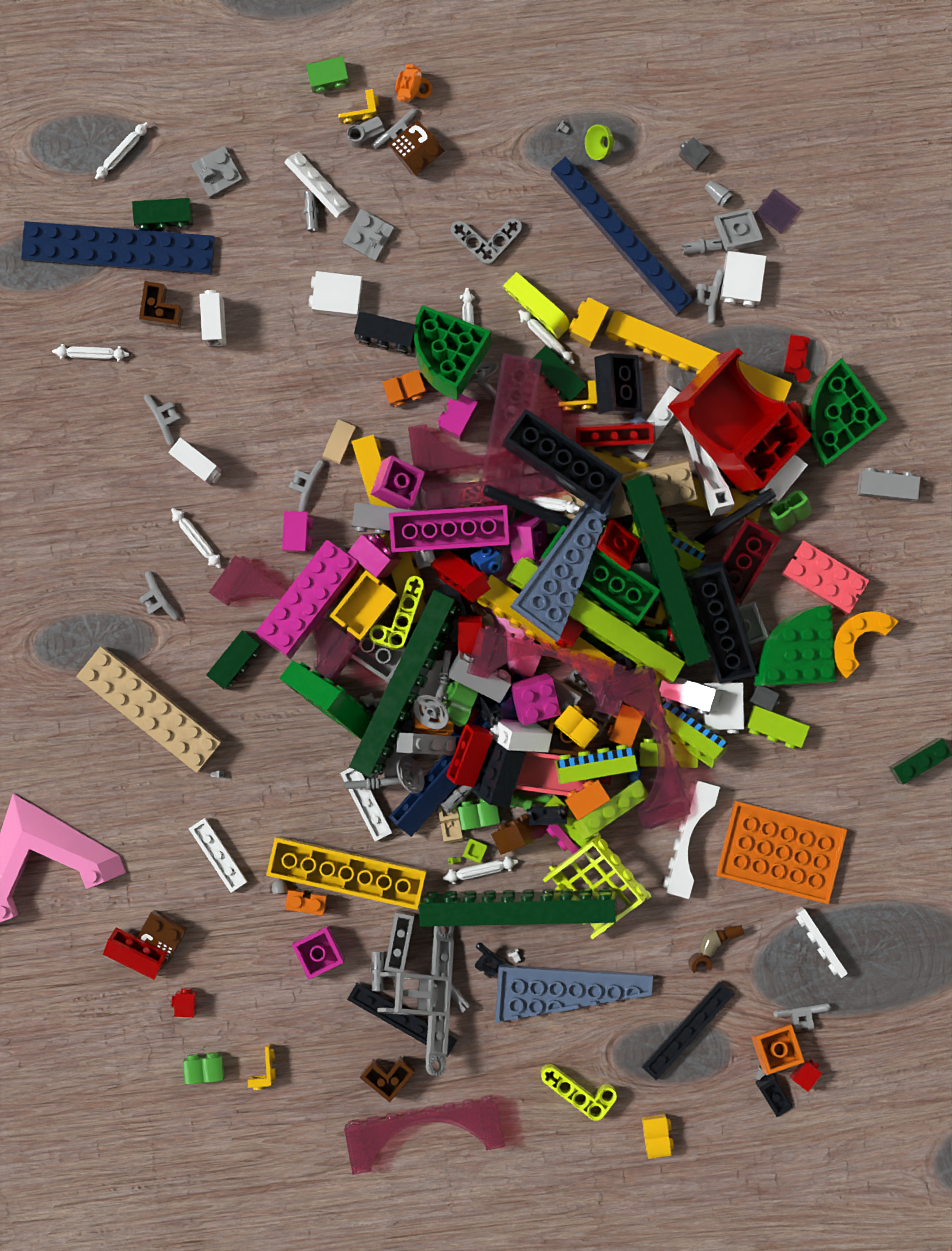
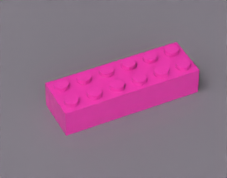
[389,505,509,552]
[256,540,361,659]

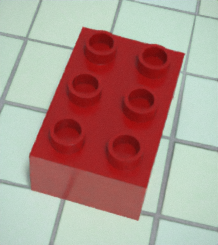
[667,347,812,492]

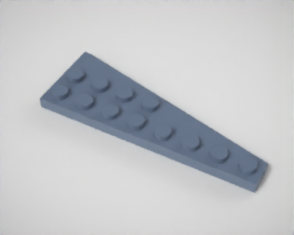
[510,492,616,642]
[495,965,653,1023]

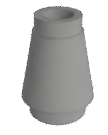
[704,180,733,207]

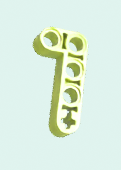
[503,272,570,340]
[369,576,424,650]
[541,1064,617,1121]

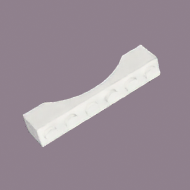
[680,422,734,517]
[663,780,720,899]

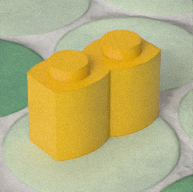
[553,705,599,749]
[642,1114,674,1159]

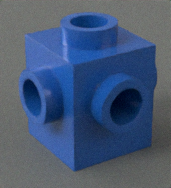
[470,546,503,577]

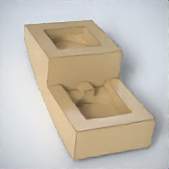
[322,420,356,464]
[438,802,463,844]

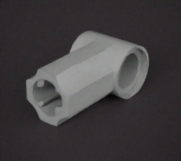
[347,116,385,147]

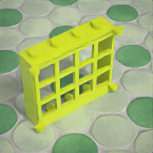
[543,832,651,939]

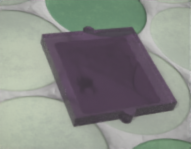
[755,189,800,234]

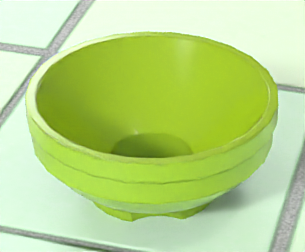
[585,125,615,160]

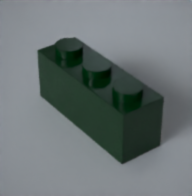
[132,198,193,230]
[529,345,587,402]
[206,630,262,690]
[889,738,952,785]

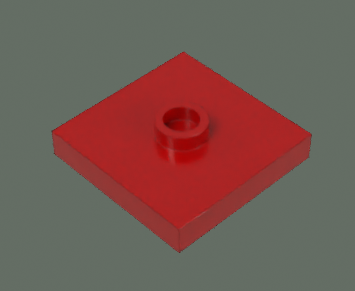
[597,518,641,570]

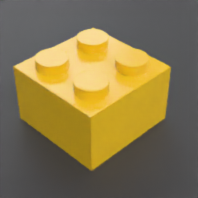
[568,297,609,348]

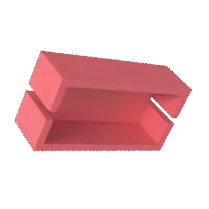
[780,540,869,614]
[515,751,588,796]

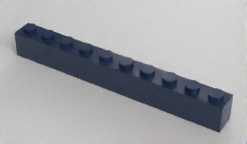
[550,156,692,316]
[389,673,525,837]

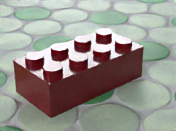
[719,516,781,604]

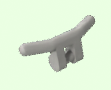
[372,108,417,149]
[694,268,724,325]
[144,394,182,446]
[289,460,325,512]
[139,571,180,620]
[773,1003,831,1032]

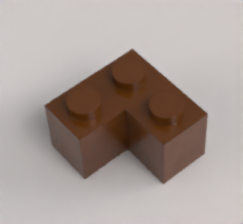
[139,281,183,328]
[491,813,548,855]
[360,1056,415,1103]

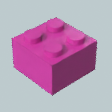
[438,394,478,441]
[370,455,425,509]
[282,511,313,553]
[508,513,549,563]
[348,534,402,578]
[510,673,561,726]
[292,925,345,980]

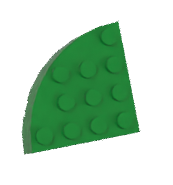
[414,305,491,401]
[807,358,888,467]
[755,605,836,686]
[279,660,373,740]

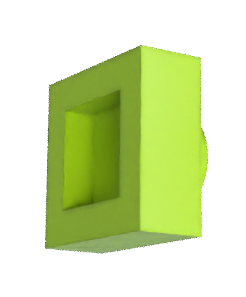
[462,838,488,863]

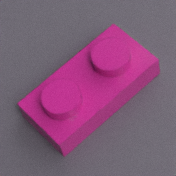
[546,825,578,854]

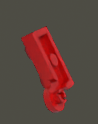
[783,334,810,383]

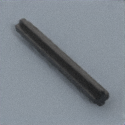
[483,485,570,527]
[694,488,776,545]

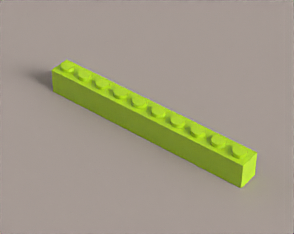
[506,557,685,683]

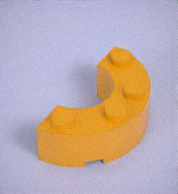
[833,611,898,679]

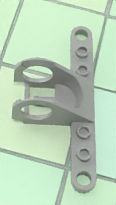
[377,926,455,1076]

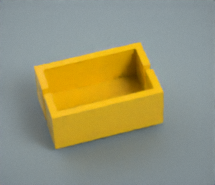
[330,570,398,641]

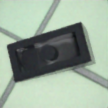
[755,1074,793,1117]

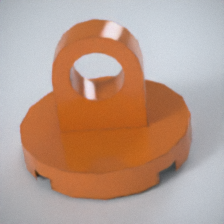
[395,63,432,103]

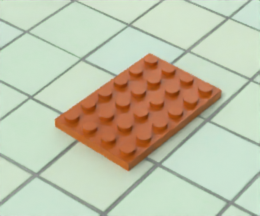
[716,801,847,904]

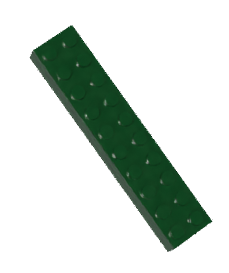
[621,471,711,666]
[349,590,462,778]
[419,888,617,927]

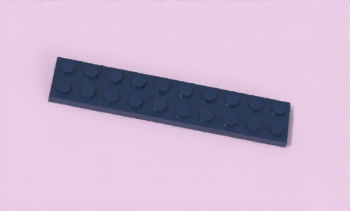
[21,221,215,275]

